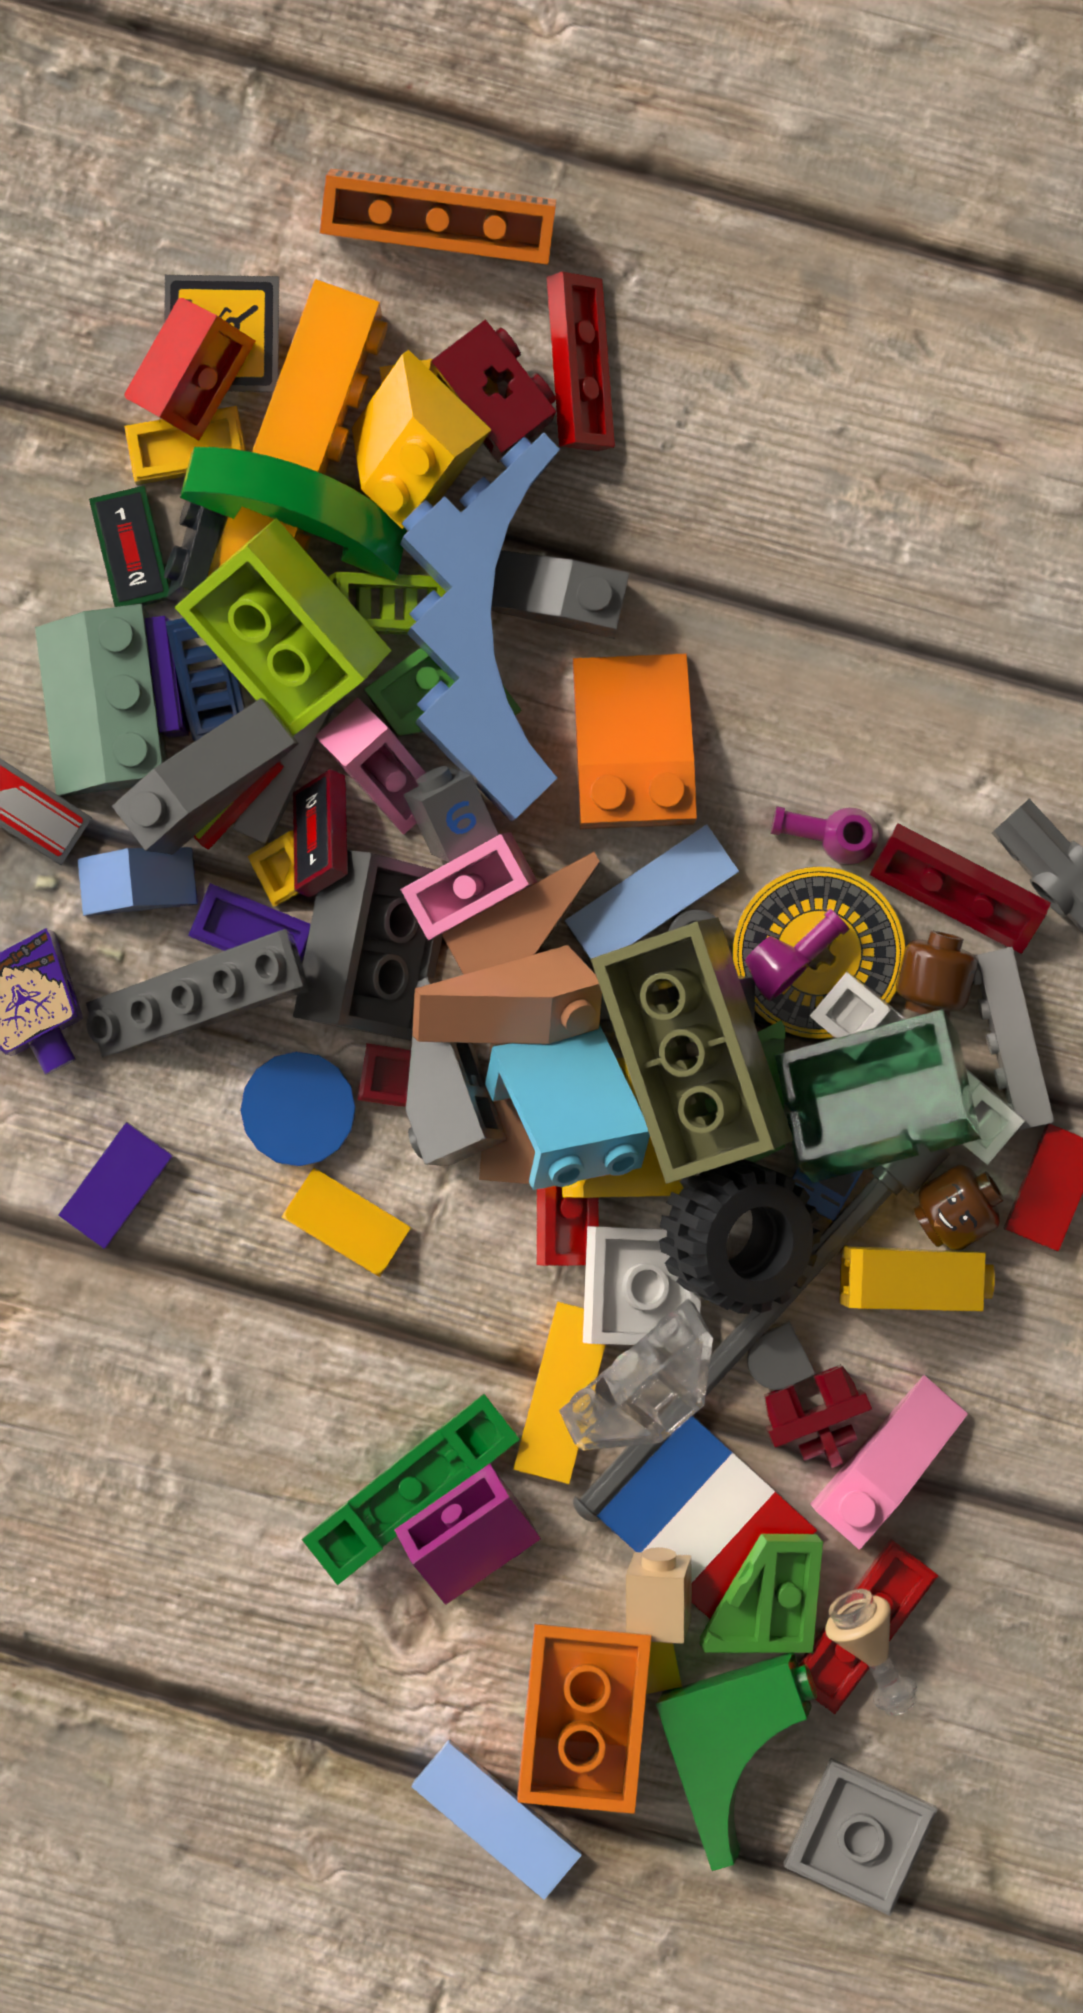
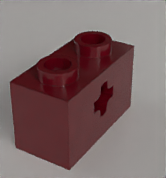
[429,319,556,463]

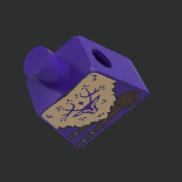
[0,928,83,1075]

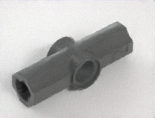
[992,798,1083,933]

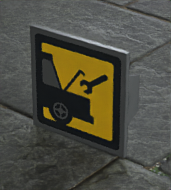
[164,274,280,392]

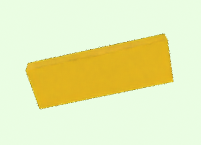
[513,1301,606,1484]

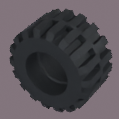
[659,1159,820,1314]

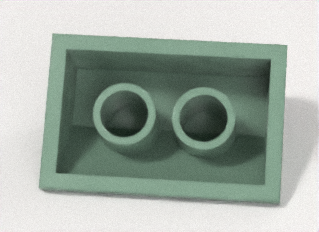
[35,604,168,797]

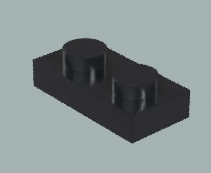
[164,501,225,602]

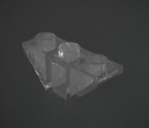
[559,1299,713,1451]

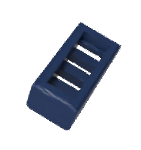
[166,618,246,741]

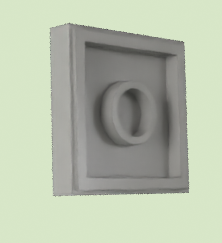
[783,1758,938,1916]

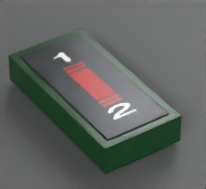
[89,486,170,607]

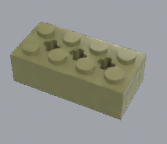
[591,917,793,1184]

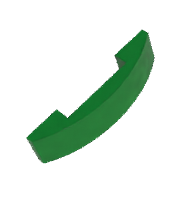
[180,447,407,581]
[301,1394,520,1586]

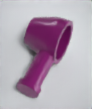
[770,806,879,865]
[745,909,850,1002]

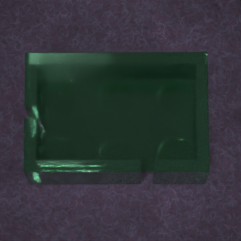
[775,1009,981,1183]

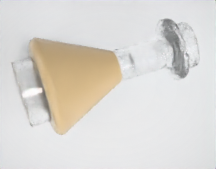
[826,1589,917,1716]

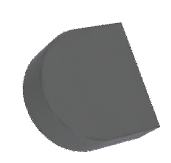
[747,1321,816,1390]

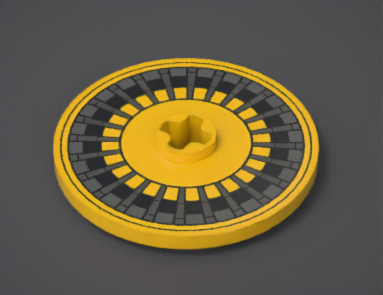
[733,866,905,1038]

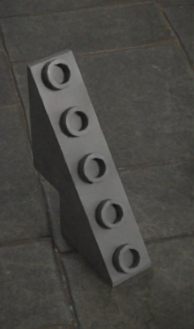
[86,929,310,1058]

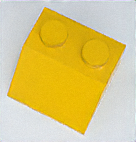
[352,350,491,529]

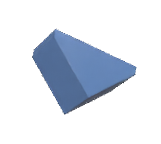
[78,847,198,916]

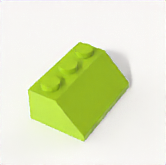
[174,518,392,736]

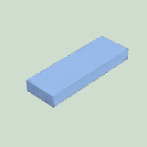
[565,824,739,960]
[411,1739,582,1900]

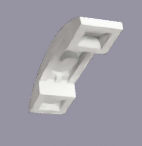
[810,972,1025,1165]

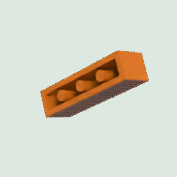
[319,169,557,265]

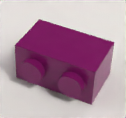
[394,1464,541,1605]

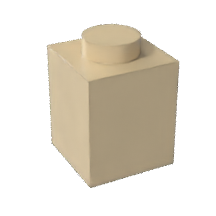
[626,1547,692,1644]

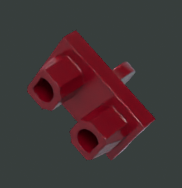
[764,1364,872,1468]

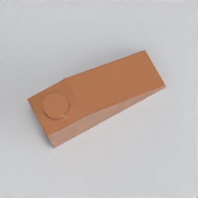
[442,852,600,975]
[413,945,602,1044]

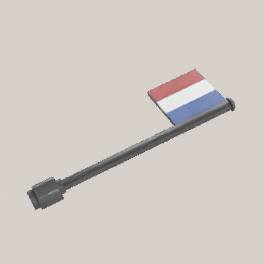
[573,1109,955,1619]

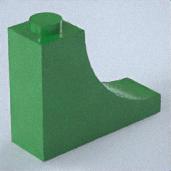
[656,1653,817,1871]

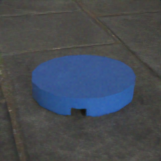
[240,1051,356,1166]

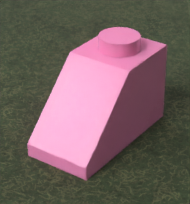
[315,698,426,835]
[401,832,538,940]

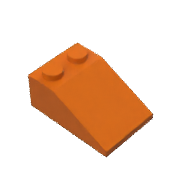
[573,653,697,830]
[517,1623,651,1814]

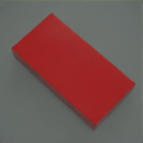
[1003,1123,1083,1252]

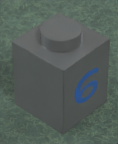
[403,766,499,862]

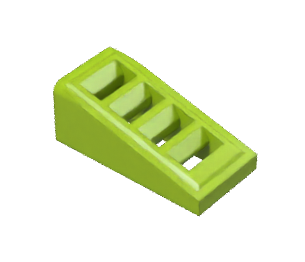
[328,572,446,634]

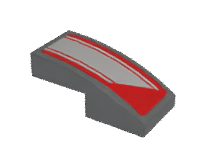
[0,758,92,865]

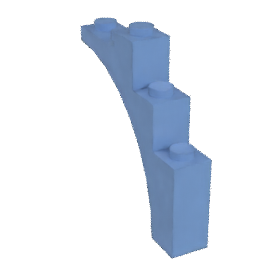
[400,433,560,822]

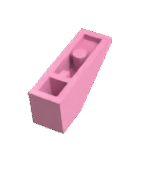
[810,1375,968,1550]

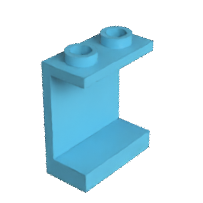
[485,1026,650,1190]

